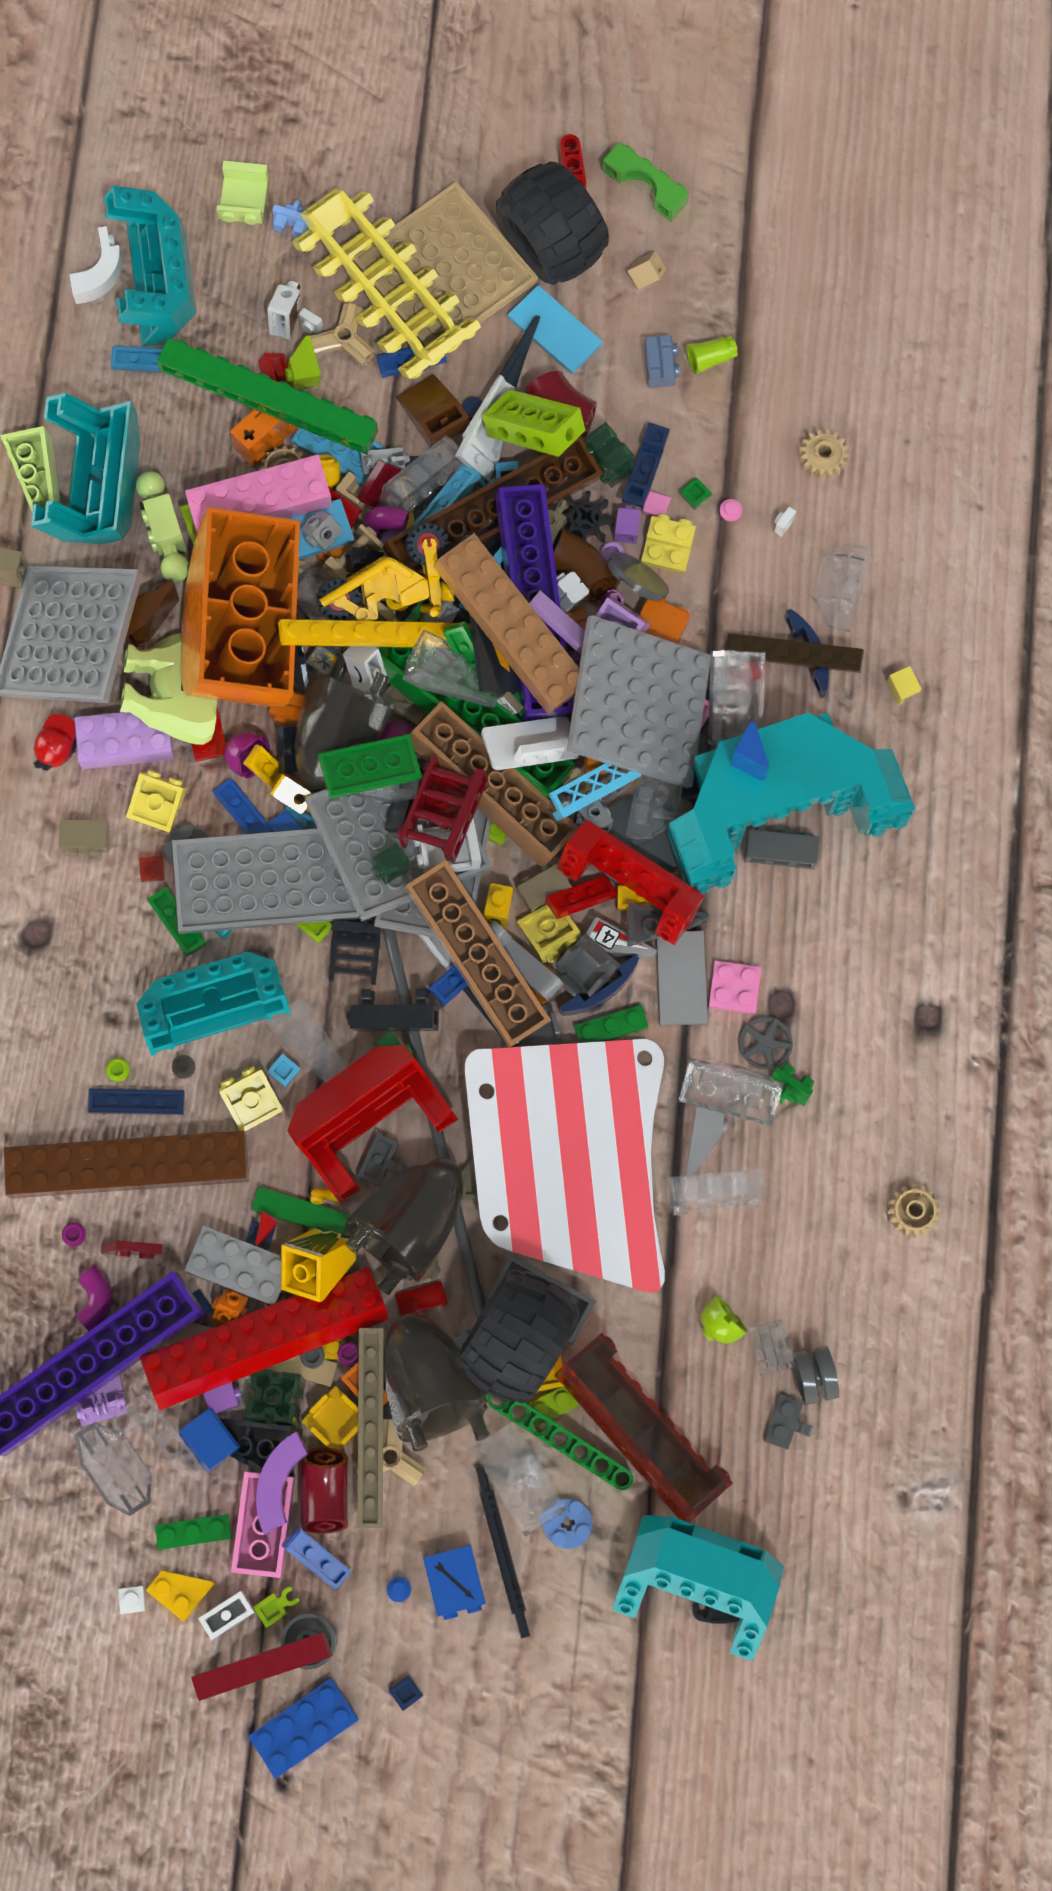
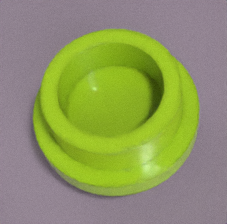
[106,1058,130,1082]

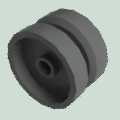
[793,1346,839,1405]
[281,1613,338,1670]

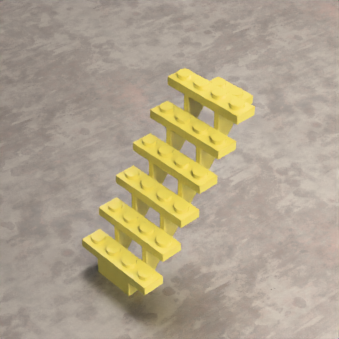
[292,189,481,379]

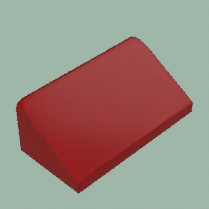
[258,353,292,387]
[395,1281,448,1318]

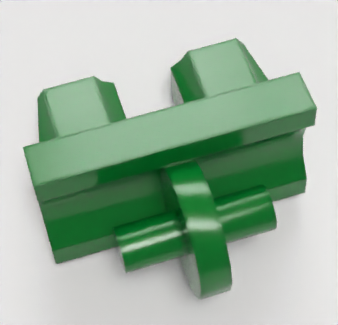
[768,1063,814,1106]

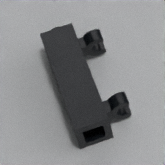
[347,989,439,1031]

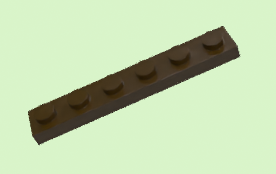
[724,633,864,673]

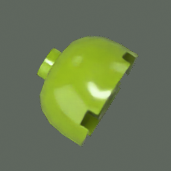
[701,1295,748,1344]

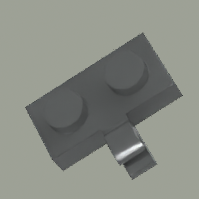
[357,1133,407,1187]
[765,1395,814,1450]

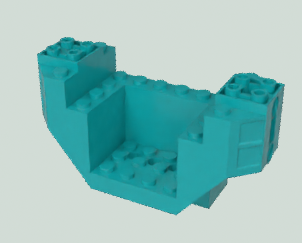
[667,712,916,894]

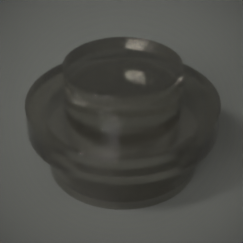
[171,1055,196,1079]

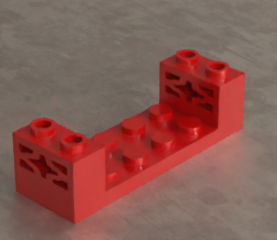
[557,819,705,945]

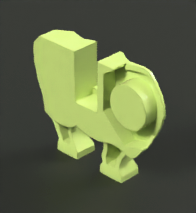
[120,633,217,745]

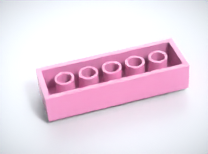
[185,455,332,532]

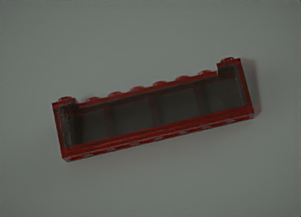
[554,1333,733,1523]

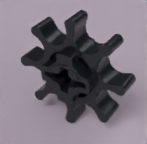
[562,491,615,543]

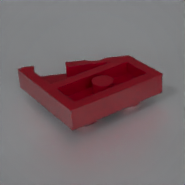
[356,459,411,507]
[101,1240,163,1260]

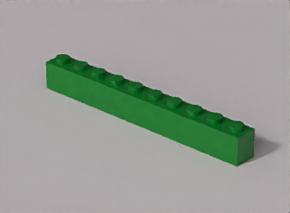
[157,338,378,455]

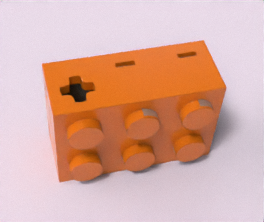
[230,409,299,467]

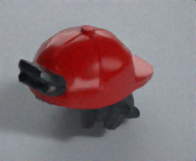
[33,714,77,771]

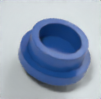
[387,1577,411,1602]

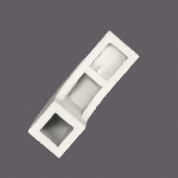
[69,226,122,304]

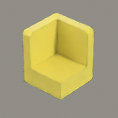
[886,666,921,706]

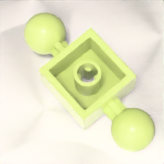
[136,471,190,583]

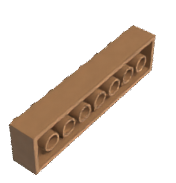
[434,533,579,715]
[410,701,579,868]
[405,860,551,1048]

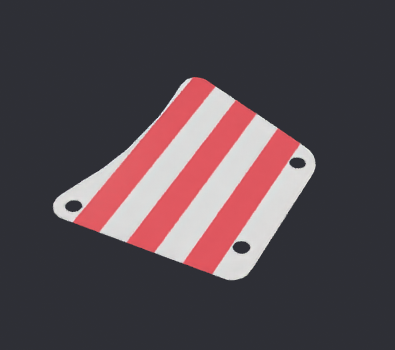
[465,1039,665,1292]

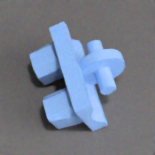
[272,200,309,237]

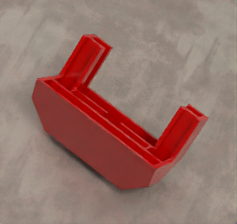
[287,1045,458,1204]

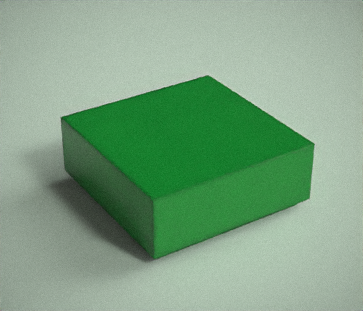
[679,477,712,510]

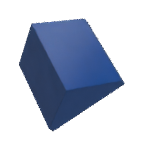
[731,721,769,781]
[179,1408,240,1474]

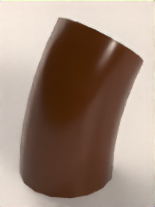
[553,528,621,602]

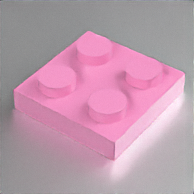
[708,961,761,1015]

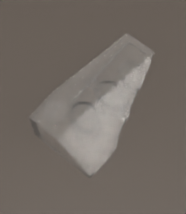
[403,630,498,708]

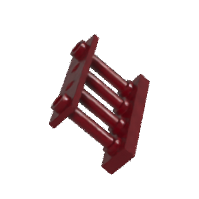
[397,755,488,863]

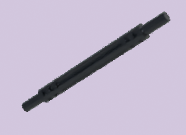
[476,1466,530,1639]

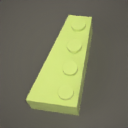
[0,426,61,511]

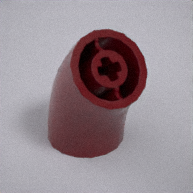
[525,371,597,441]
[301,1447,348,1534]

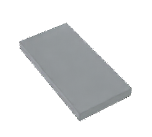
[657,931,708,1026]

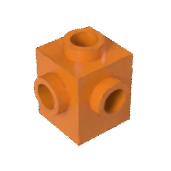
[211,1288,249,1326]

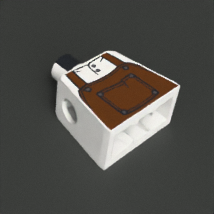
[267,281,301,340]

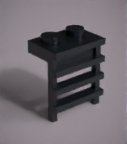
[329,919,382,985]

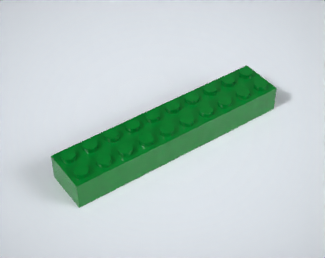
[377,620,576,800]

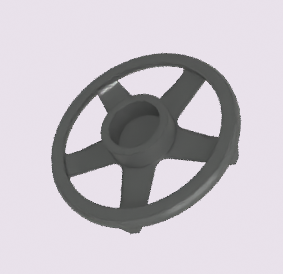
[739,1017,793,1070]

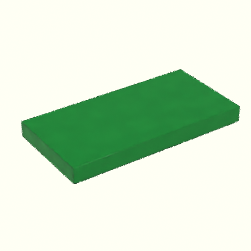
[318,734,422,799]

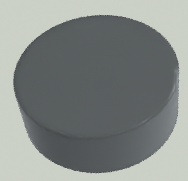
[300,1347,325,1369]

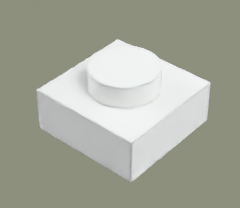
[299,308,324,334]
[774,507,797,537]
[118,1586,146,1614]

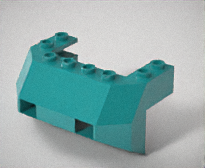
[103,185,197,347]
[31,392,141,544]
[136,952,291,1056]
[612,1515,784,1661]

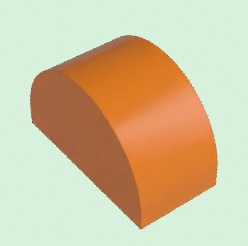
[180,507,300,708]

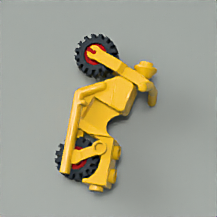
[316,523,455,621]

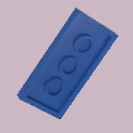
[248,1677,359,1779]

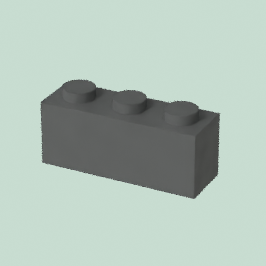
[745,827,819,870]

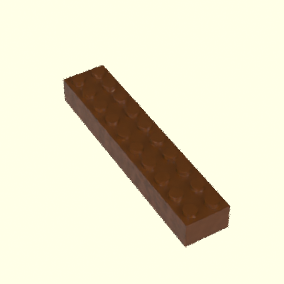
[382,435,603,577]
[4,1131,249,1199]

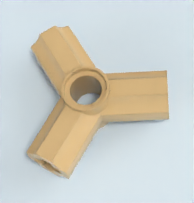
[311,302,376,367]
[353,1419,427,1487]

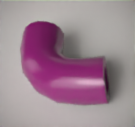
[363,506,410,536]
[75,1265,112,1332]

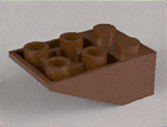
[396,374,469,451]
[125,581,179,648]

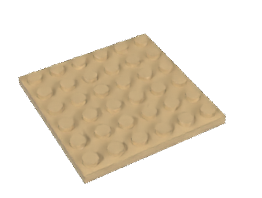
[353,181,538,347]

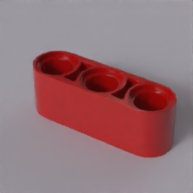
[560,134,587,189]

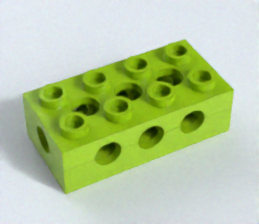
[482,389,585,457]

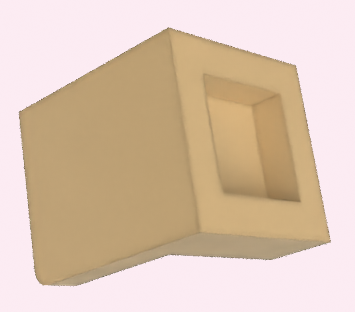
[627,251,666,289]
[336,472,365,508]

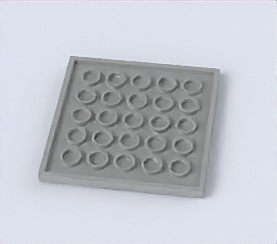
[0,566,143,703]
[567,615,711,788]
[305,754,492,921]

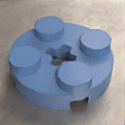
[543,1499,592,1549]

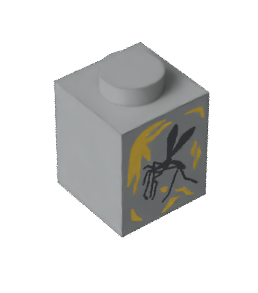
[306,646,343,684]

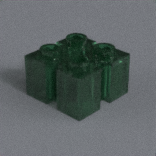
[584,422,634,488]
[245,1370,306,1428]

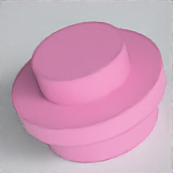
[720,499,742,522]

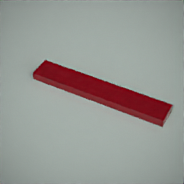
[191,1632,333,1701]

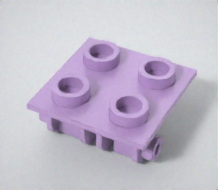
[76,1375,129,1427]

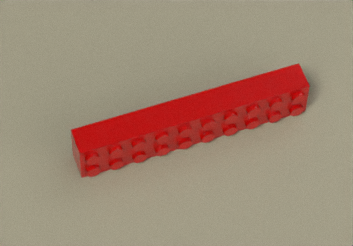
[140,1267,389,1411]

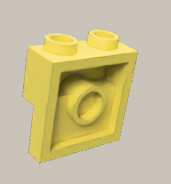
[641,514,696,574]
[126,770,188,832]
[517,904,582,963]
[218,1065,284,1131]

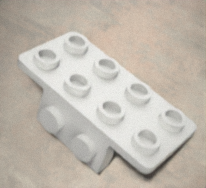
[481,716,579,770]

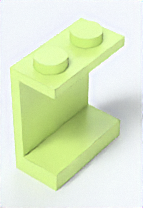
[217,161,269,225]

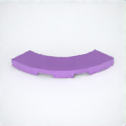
[256,1432,309,1534]

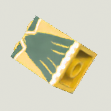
[281,1227,356,1302]

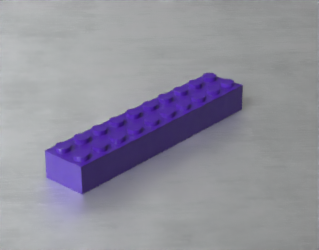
[495,484,573,721]
[0,1271,206,1456]

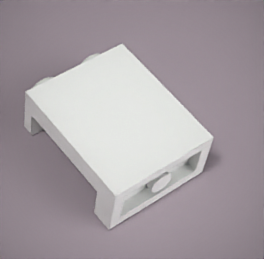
[413,819,481,874]

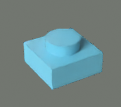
[267,1054,301,1088]

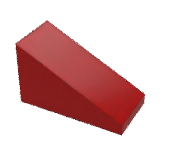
[255,1211,278,1247]

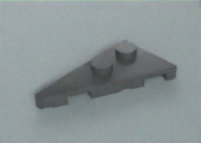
[627,903,709,947]

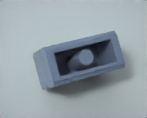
[644,335,680,388]

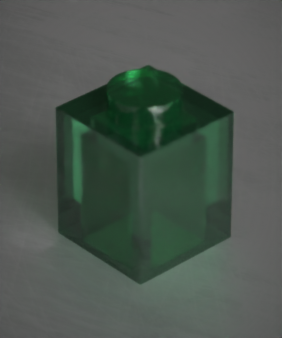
[371,843,410,885]

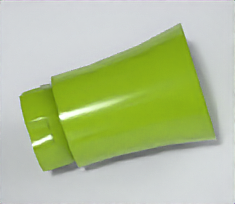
[686,336,738,375]

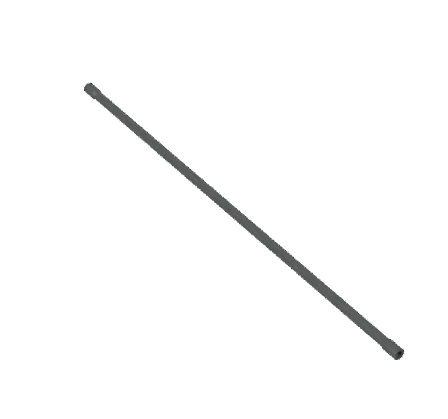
[382,928,485,1320]

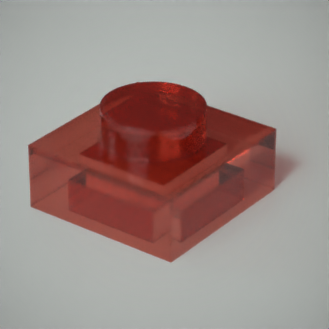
[139,856,165,882]

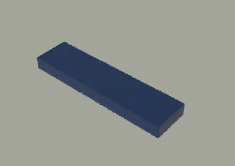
[88,1089,185,1115]

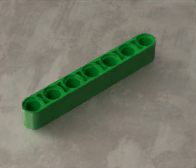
[487,1393,633,1490]

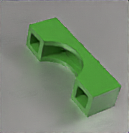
[602,142,689,222]

